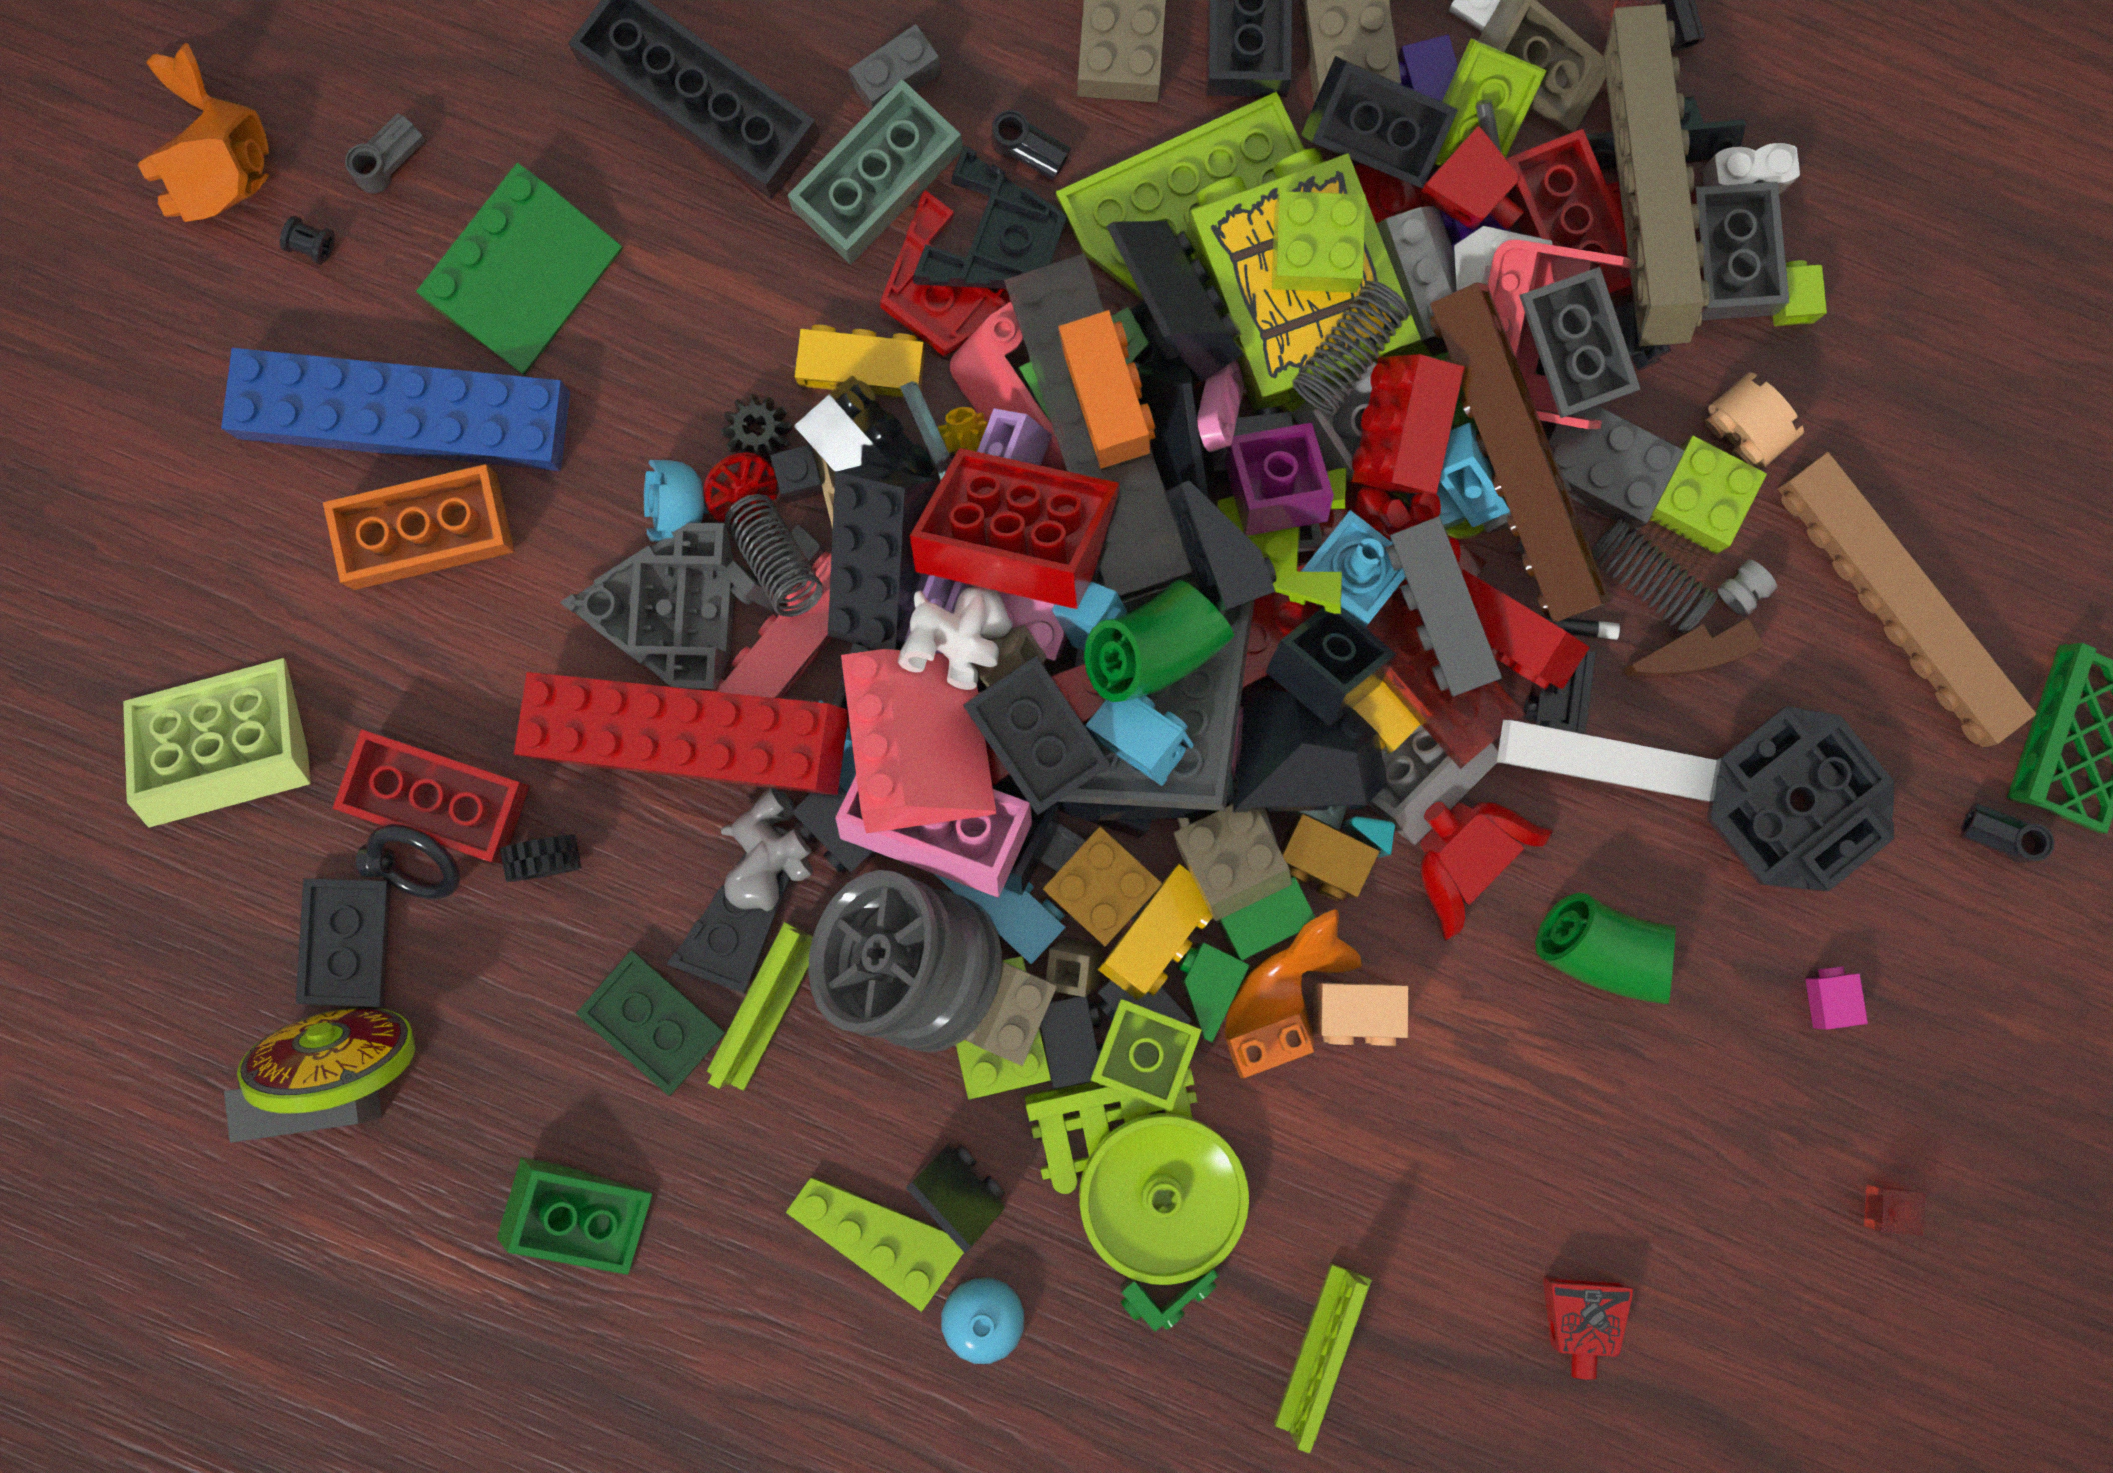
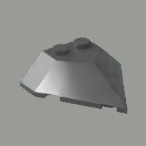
[559,523,735,690]

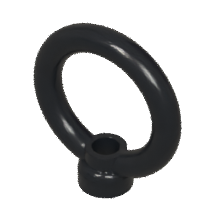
[356,824,460,900]

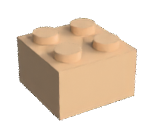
[1313,983,1408,1046]

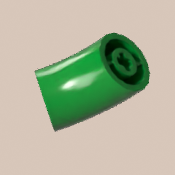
[1084,579,1235,702]
[1535,892,1676,1005]

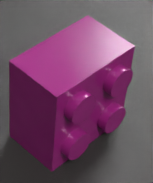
[1225,422,1334,536]

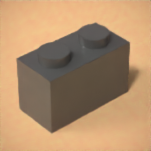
[848,24,941,111]

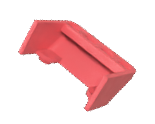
[1488,239,1636,429]
[950,281,1096,472]

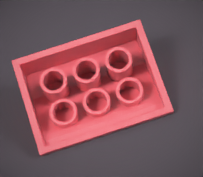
[841,649,996,834]

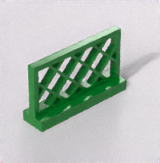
[2007,643,2113,834]

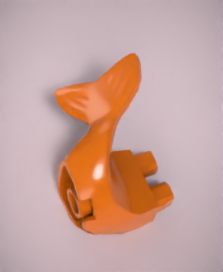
[138,43,269,222]
[1225,909,1362,1078]

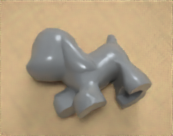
[721,788,813,911]

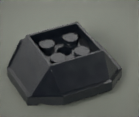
[1706,706,1894,892]

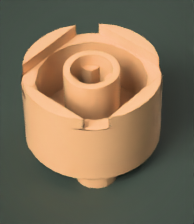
[1705,372,1804,468]

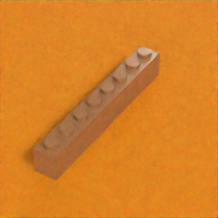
[1778,452,2036,748]

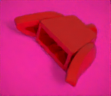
[1421,802,1553,940]

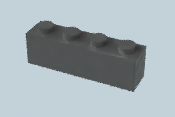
[1385,516,1502,697]

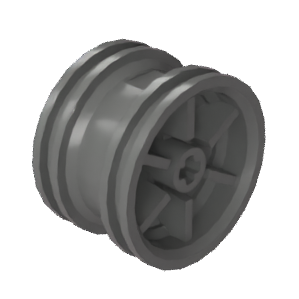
[808,870,1002,1053]

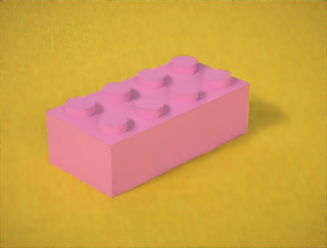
[835,776,1032,898]

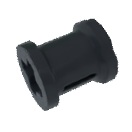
[280,216,335,265]

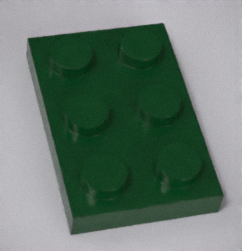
[575,950,727,1097]

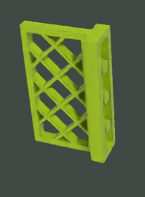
[707,922,813,1091]
[1274,1263,1372,1454]

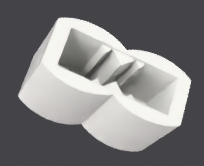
[1702,143,1800,194]

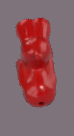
[1350,486,1461,563]

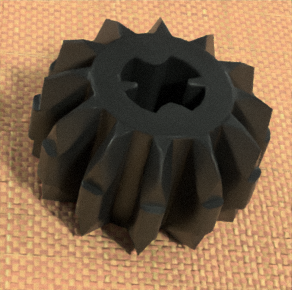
[721,394,792,458]

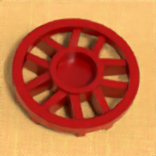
[703,452,778,526]

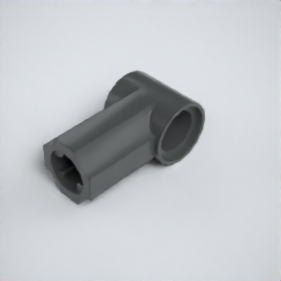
[345,113,426,194]

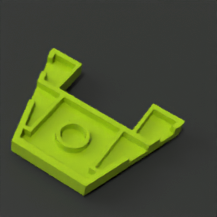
[1218,468,1347,614]

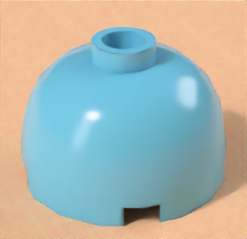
[644,460,709,542]
[941,1277,1024,1364]

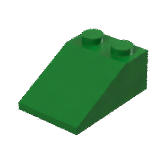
[497,1157,652,1275]

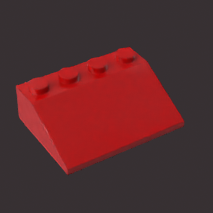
[910,448,1120,609]

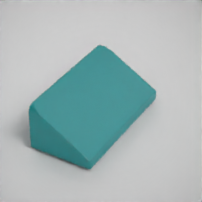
[1342,816,1395,858]

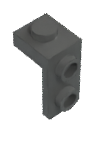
[722,525,824,612]

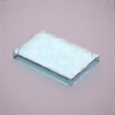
[900,381,952,480]

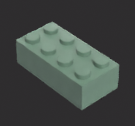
[787,79,963,265]

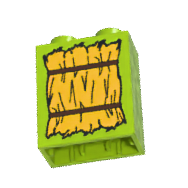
[1186,148,1421,416]

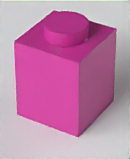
[1805,966,1868,1030]

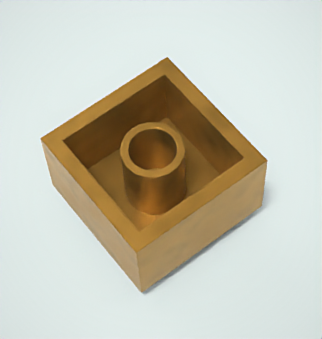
[1280,814,1380,902]
[1043,827,1162,946]

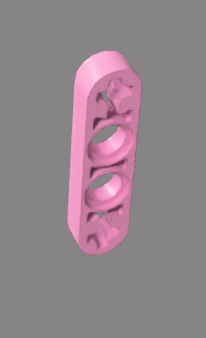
[1197,359,1244,452]

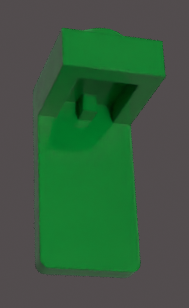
[1120,1268,1219,1332]

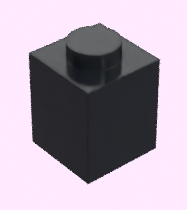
[770,445,824,504]

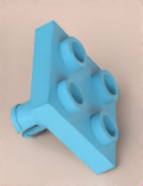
[1301,510,1405,628]

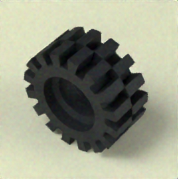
[500,834,582,882]

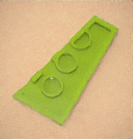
[786,1176,964,1312]

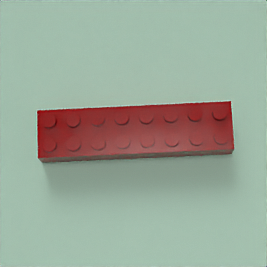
[514,672,849,795]

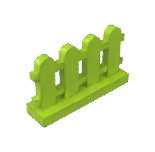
[1025,1065,1197,1194]

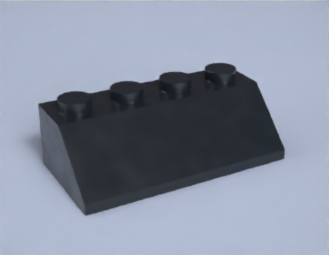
[1106,221,1244,382]

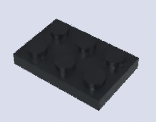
[296,878,391,1007]

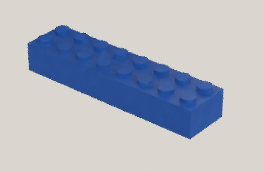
[221,348,570,471]

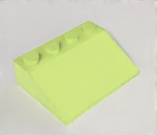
[123,658,311,828]

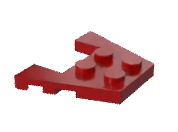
[880,190,1050,356]

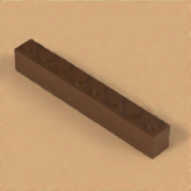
[1430,282,1611,623]

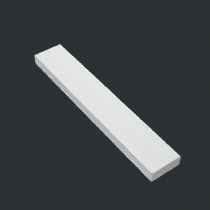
[1497,720,1717,802]

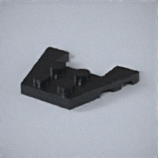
[913,146,1067,290]

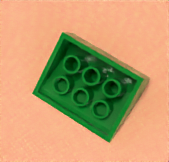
[416,163,623,376]

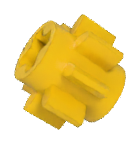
[938,407,988,455]

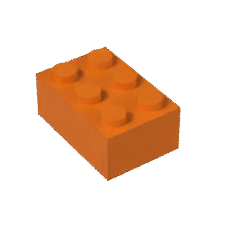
[1058,310,1155,469]

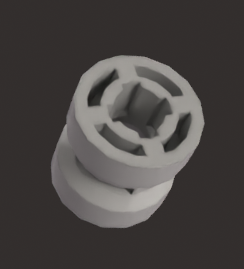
[1717,559,1777,617]

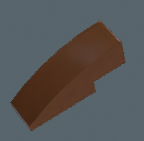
[1623,618,1765,678]

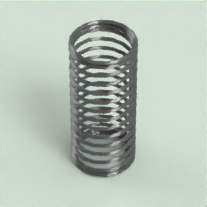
[1292,281,1411,414]
[724,494,824,617]
[1591,517,1717,635]

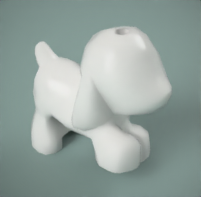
[898,586,1012,690]

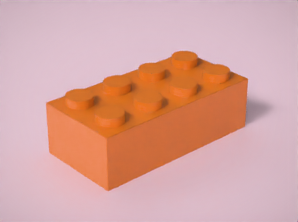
[323,464,515,590]

